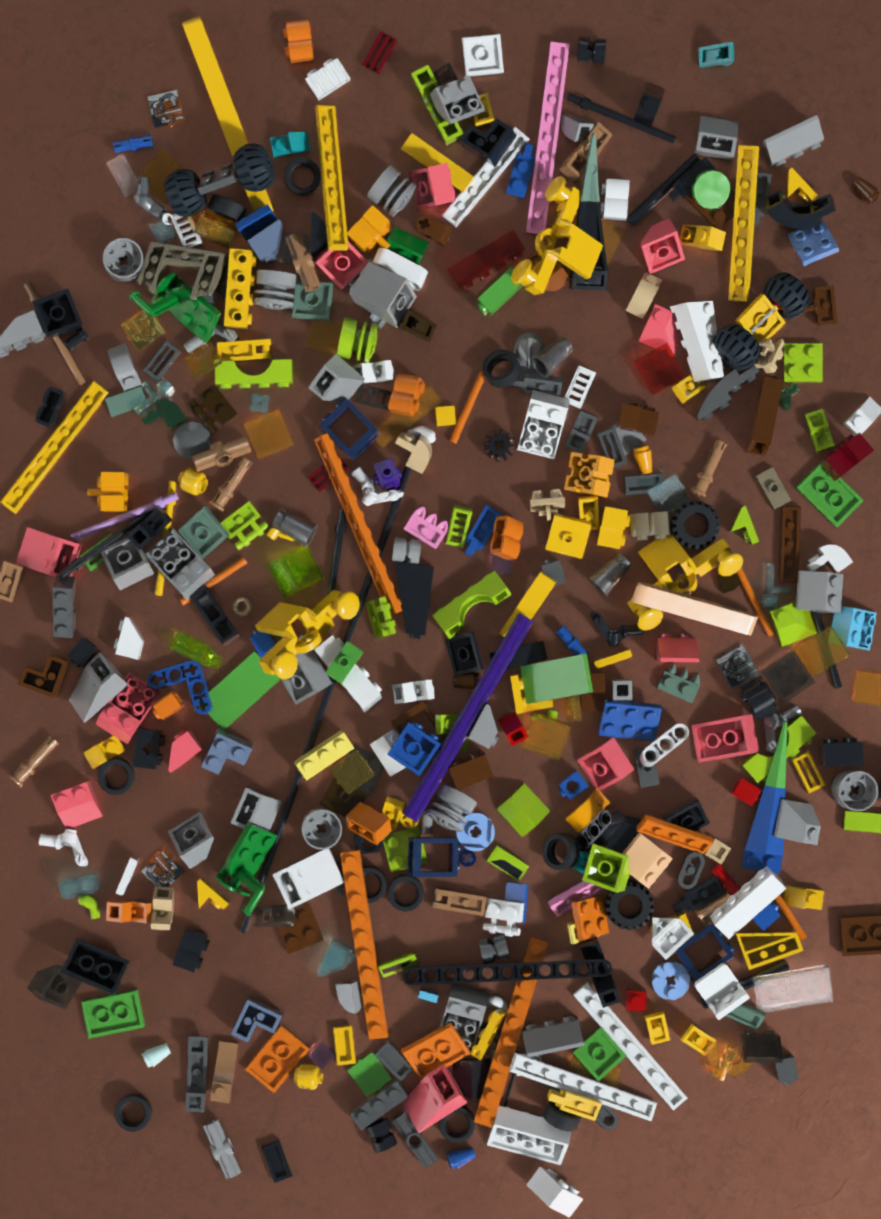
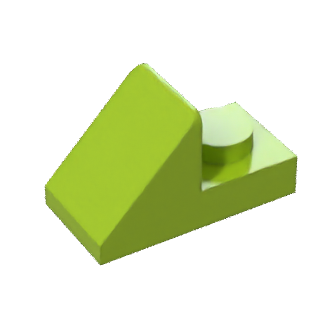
[729,506,759,545]

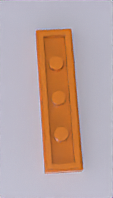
[636,815,714,854]

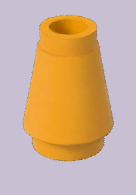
[633,445,653,474]

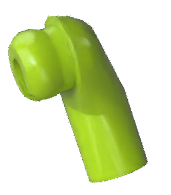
[78,894,100,919]

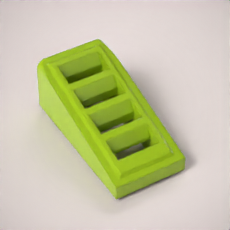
[445,505,473,548]

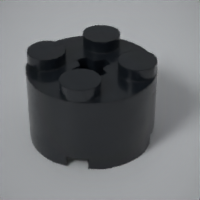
[739,675,781,720]

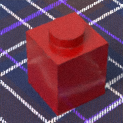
[498,711,529,746]
[731,777,762,806]
[625,988,647,1012]

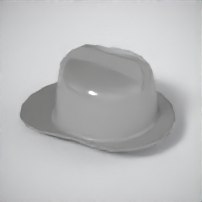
[514,333,545,374]

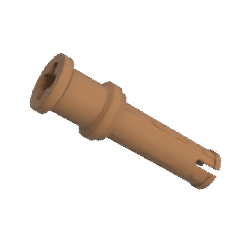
[689,440,727,498]
[209,456,252,512]
[9,735,59,787]

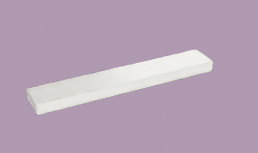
[441,127,530,228]

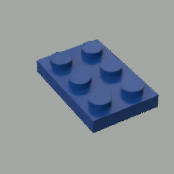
[598,699,662,741]

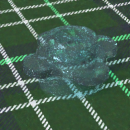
[250,393,270,414]

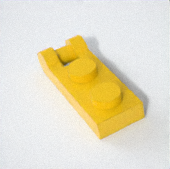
[217,339,272,361]

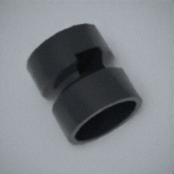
[577,36,606,64]
[365,1118,397,1153]

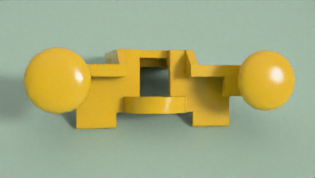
[511,176,603,295]
[627,533,743,631]
[255,590,360,680]

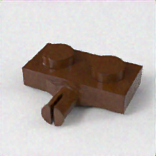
[804,285,838,326]

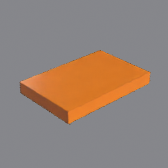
[401,1022,471,1081]
[244,1024,310,1093]

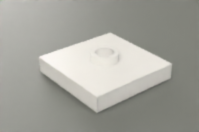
[462,34,504,77]

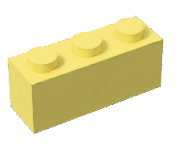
[293,730,354,781]

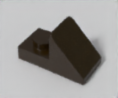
[399,309,437,342]

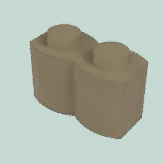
[630,511,671,541]

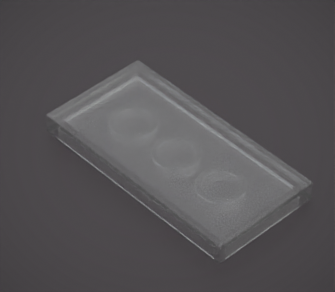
[752,965,833,1012]

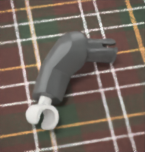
[133,176,176,225]

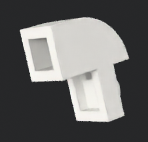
[352,360,394,384]
[806,545,853,573]
[392,679,435,704]

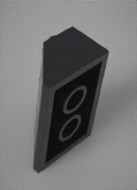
[61,938,130,996]

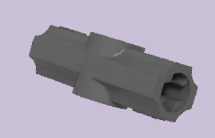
[392,1111,438,1168]

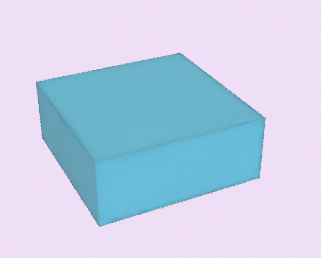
[418,988,439,1003]

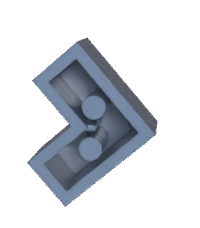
[201,727,252,775]
[231,997,283,1042]

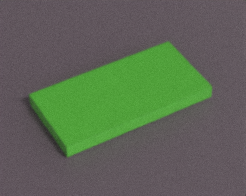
[200,651,280,730]
[520,654,593,704]

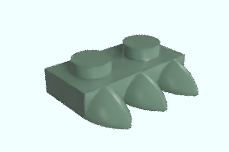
[657,663,700,703]

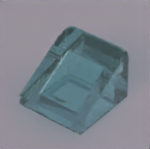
[150,221,177,244]

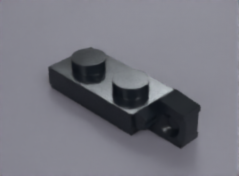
[668,157,717,202]
[672,876,726,913]

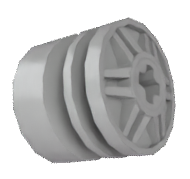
[367,165,417,217]
[103,238,144,283]
[253,270,297,310]
[831,769,878,811]
[426,784,477,832]
[301,808,342,850]

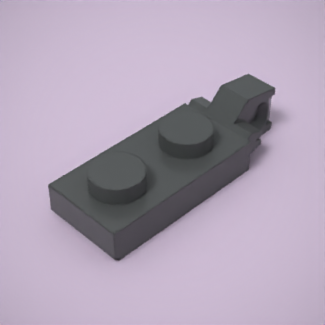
[754,172,772,226]
[510,373,563,397]

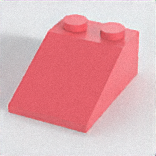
[656,634,699,662]
[691,714,759,763]

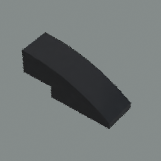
[190,586,240,647]

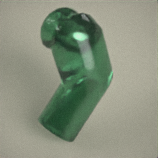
[779,383,800,410]

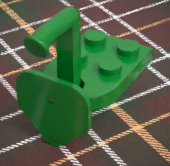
[129,272,221,343]
[215,823,278,916]

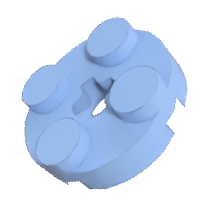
[456,812,495,851]
[652,961,690,1000]

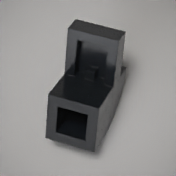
[127,506,172,550]

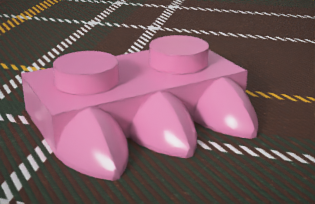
[404,507,448,549]

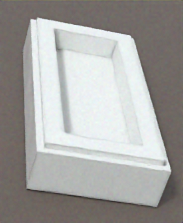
[116,856,139,896]

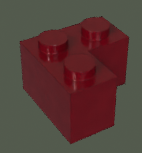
[820,432,874,481]

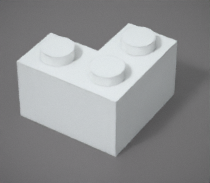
[527,1167,583,1218]

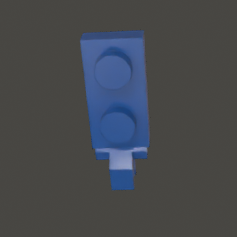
[506,143,535,199]
[465,505,503,557]

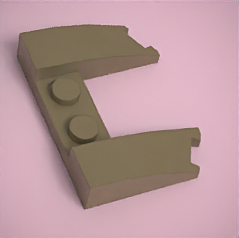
[137,242,226,300]

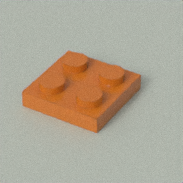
[571,895,609,941]

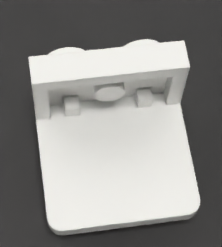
[694,963,750,1020]

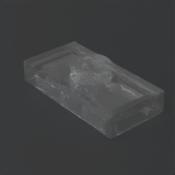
[106,154,138,197]

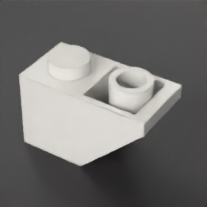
[113,617,144,660]

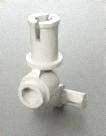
[351,467,404,506]
[39,829,88,867]

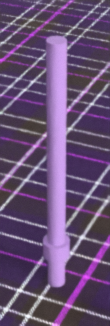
[71,492,179,541]

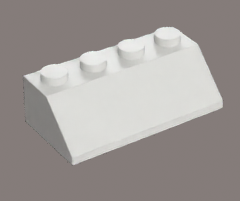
[487,1106,571,1165]

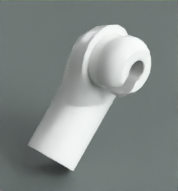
[408,425,436,443]

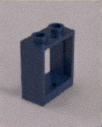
[320,399,381,460]
[407,837,460,877]
[675,924,735,981]

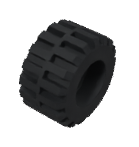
[671,501,721,549]
[605,880,654,930]

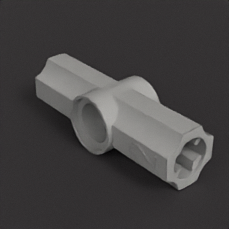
[203,1119,242,1179]

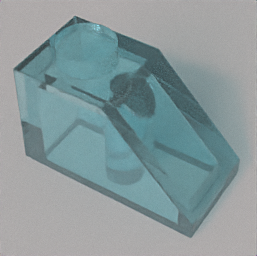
[316,939,355,977]

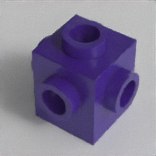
[373,458,402,491]

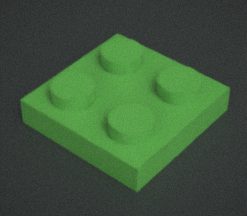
[572,1027,626,1082]

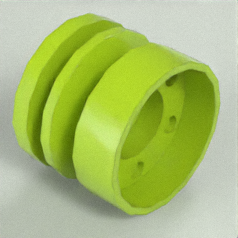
[337,317,378,363]

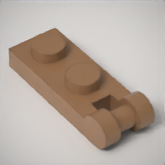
[431,888,487,916]

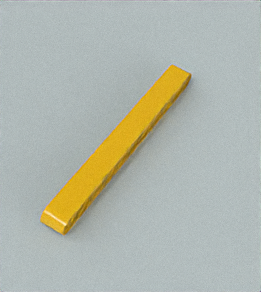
[182,16,274,212]

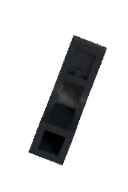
[764,190,836,229]
[579,936,621,1008]

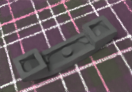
[185,1035,208,1112]

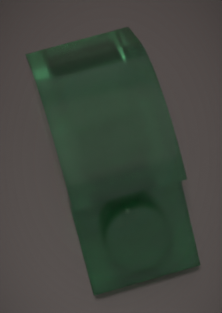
[141,399,187,430]

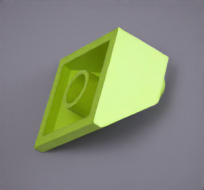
[768,601,818,647]
[582,843,630,893]

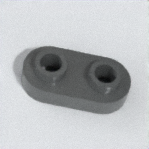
[678,852,705,889]
[595,1104,618,1130]

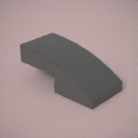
[565,409,598,453]

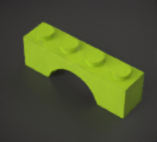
[411,65,463,146]
[215,359,293,389]
[432,571,512,639]
[741,715,816,783]

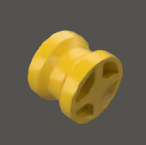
[400,812,419,828]

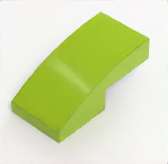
[805,409,835,453]

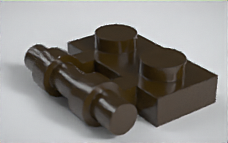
[189,384,238,434]

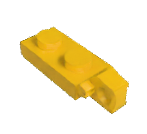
[471,1009,506,1060]
[547,1089,602,1121]

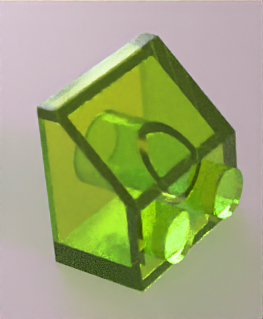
[268,546,324,599]

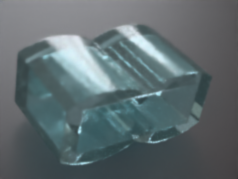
[58,872,101,899]

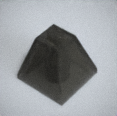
[27,964,82,1009]

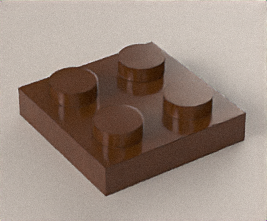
[274,904,324,954]

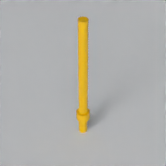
[155,481,176,596]

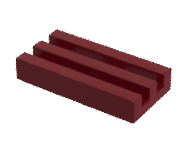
[362,31,398,74]
[308,454,350,492]

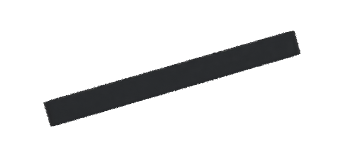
[402,959,613,985]

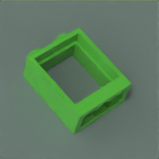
[477,267,523,316]

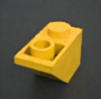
[679,224,726,251]

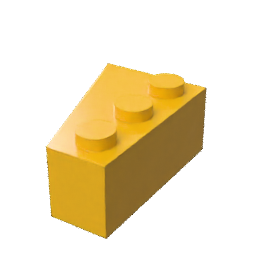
[735,932,804,970]

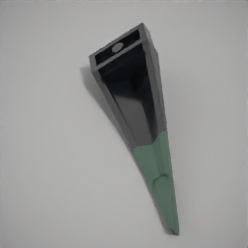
[569,133,608,290]

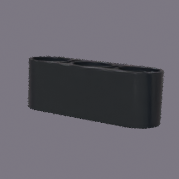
[489,641,548,669]
[576,810,623,852]

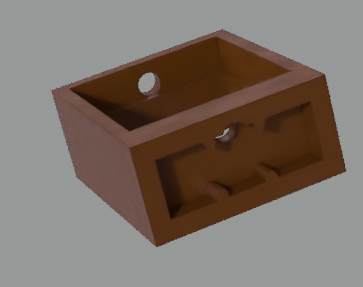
[390,701,446,751]

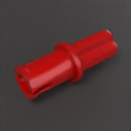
[712,864,741,895]

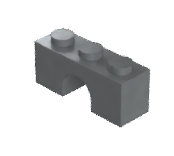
[53,576,76,638]
[350,1078,408,1130]

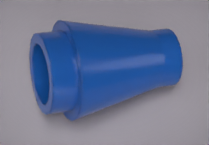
[446,1147,476,1169]

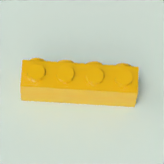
[224,248,257,329]

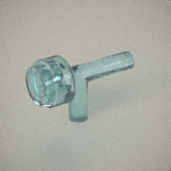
[134,380,176,415]
[760,564,789,609]

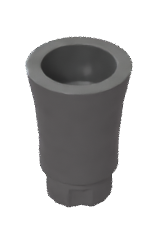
[530,337,573,378]
[272,510,318,548]
[588,553,632,597]

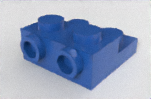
[387,721,441,776]

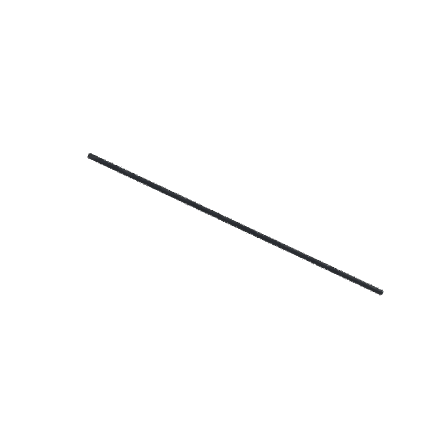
[239,466,412,934]

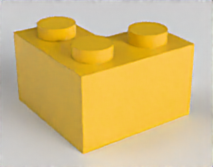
[596,506,631,549]

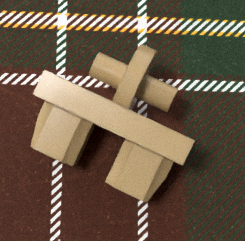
[754,339,784,373]
[530,489,565,521]

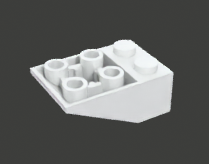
[517,390,570,459]
[273,849,345,909]

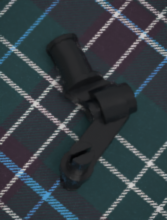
[591,612,643,647]

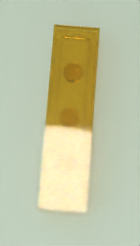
[376,386,443,448]

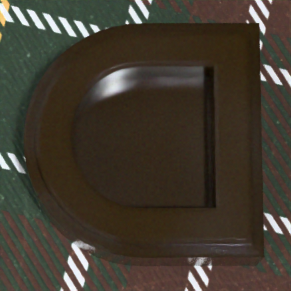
[717,574,739,593]

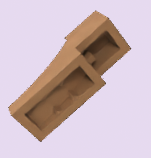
[559,122,613,182]
[210,1040,238,1103]

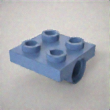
[788,220,839,266]

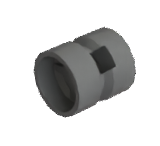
[478,934,510,964]

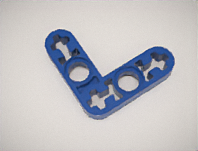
[147,661,212,715]

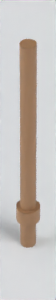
[24,281,86,386]

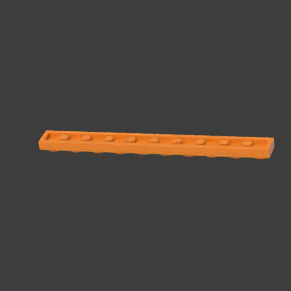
[314,433,402,616]
[340,849,389,1040]
[473,937,549,1128]

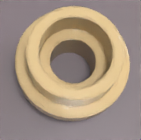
[233,597,252,616]

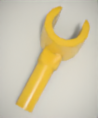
[266,528,294,542]

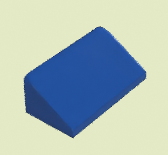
[505,882,528,923]

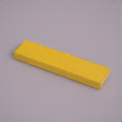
[401,133,474,193]
[499,571,557,637]

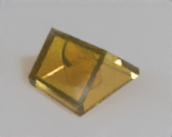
[194,209,238,249]

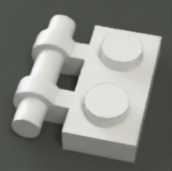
[483,898,524,937]

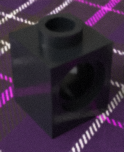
[68,637,99,668]
[354,834,383,855]

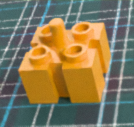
[347,205,391,254]
[564,452,615,498]
[87,472,128,512]

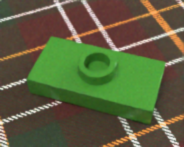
[325,641,363,684]

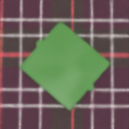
[347,1051,392,1097]

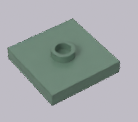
[291,279,334,321]
[177,506,230,559]

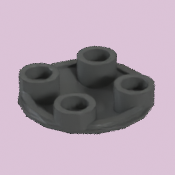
[173,422,211,460]

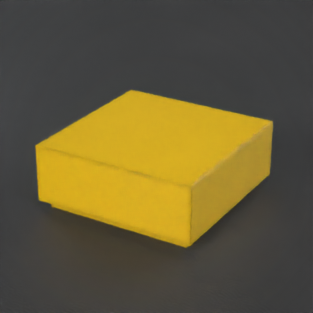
[435,406,456,427]

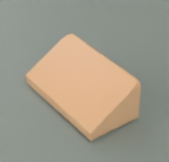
[694,890,730,928]

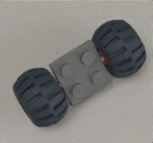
[164,143,275,217]

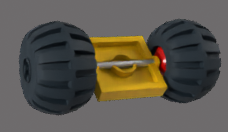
[713,272,810,371]

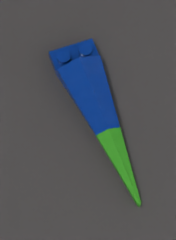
[741,721,787,874]

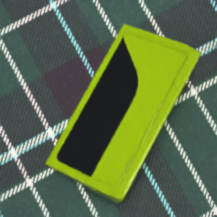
[487,845,529,881]
[378,951,419,977]

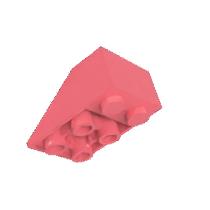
[16,527,82,577]
[96,672,161,745]
[402,1064,468,1133]

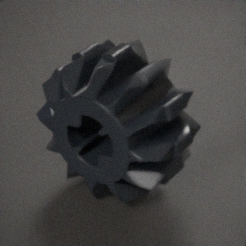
[483,429,516,462]

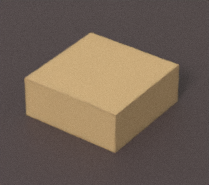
[705,838,731,865]

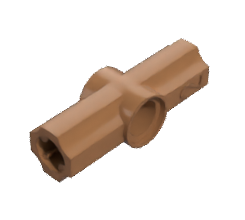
[285,233,321,292]
[191,436,251,472]

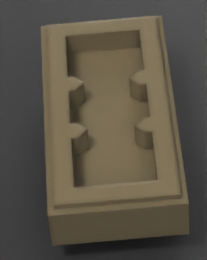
[755,467,791,510]

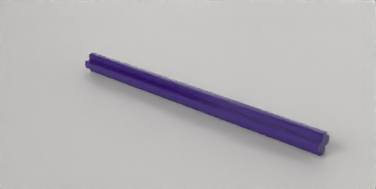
[402,613,533,822]

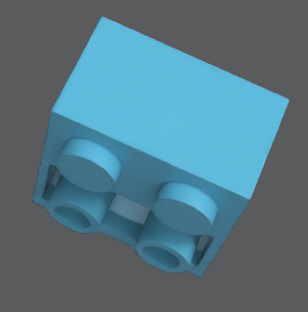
[829,606,877,650]

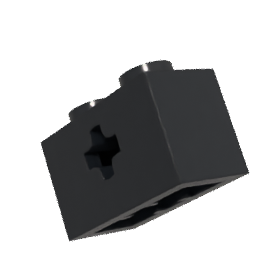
[133,728,165,770]

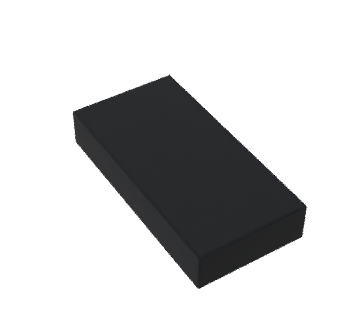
[261,1139,293,1183]

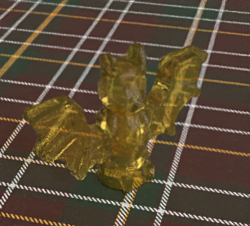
[704,1040,754,1081]

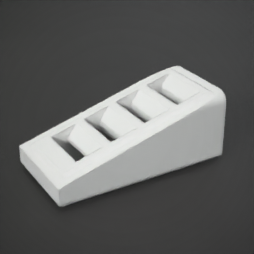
[170,214,203,248]
[565,365,596,409]

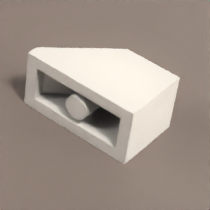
[843,397,881,436]

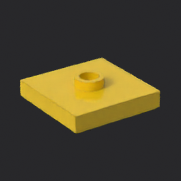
[545,513,592,559]

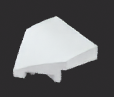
[652,917,694,960]

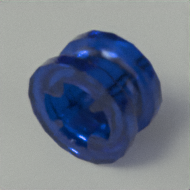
[459,849,476,867]

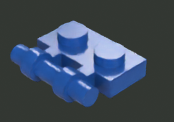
[235,204,278,241]

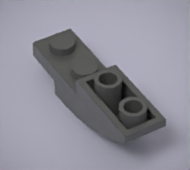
[696,365,759,421]

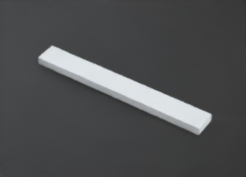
[573,982,688,1111]
[509,1053,657,1121]

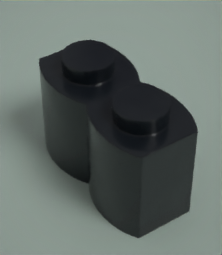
[35,386,66,429]
[172,927,210,973]

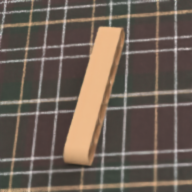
[632,582,758,635]

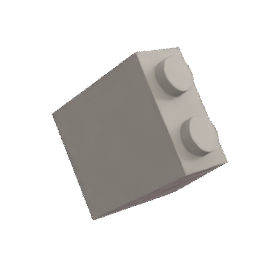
[349,262,417,328]

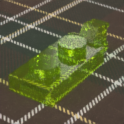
[169,632,223,670]

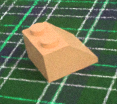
[623,832,673,888]

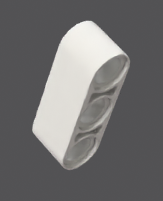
[372,248,428,291]
[639,724,689,767]

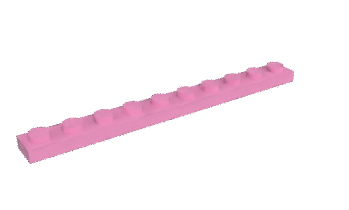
[526,42,570,235]

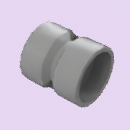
[392,537,422,565]

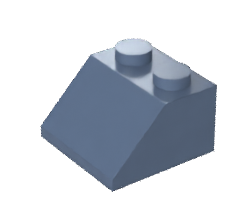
[248,219,284,264]

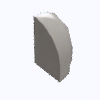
[560,114,594,142]
[335,979,363,1014]

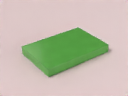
[795,460,864,528]
[81,989,145,1039]

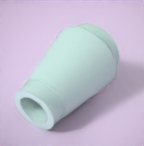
[141,1043,171,1068]

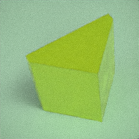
[496,783,550,837]

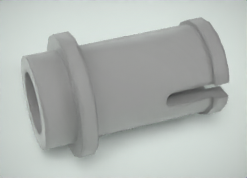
[421,809,433,834]

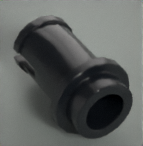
[63,328,89,352]

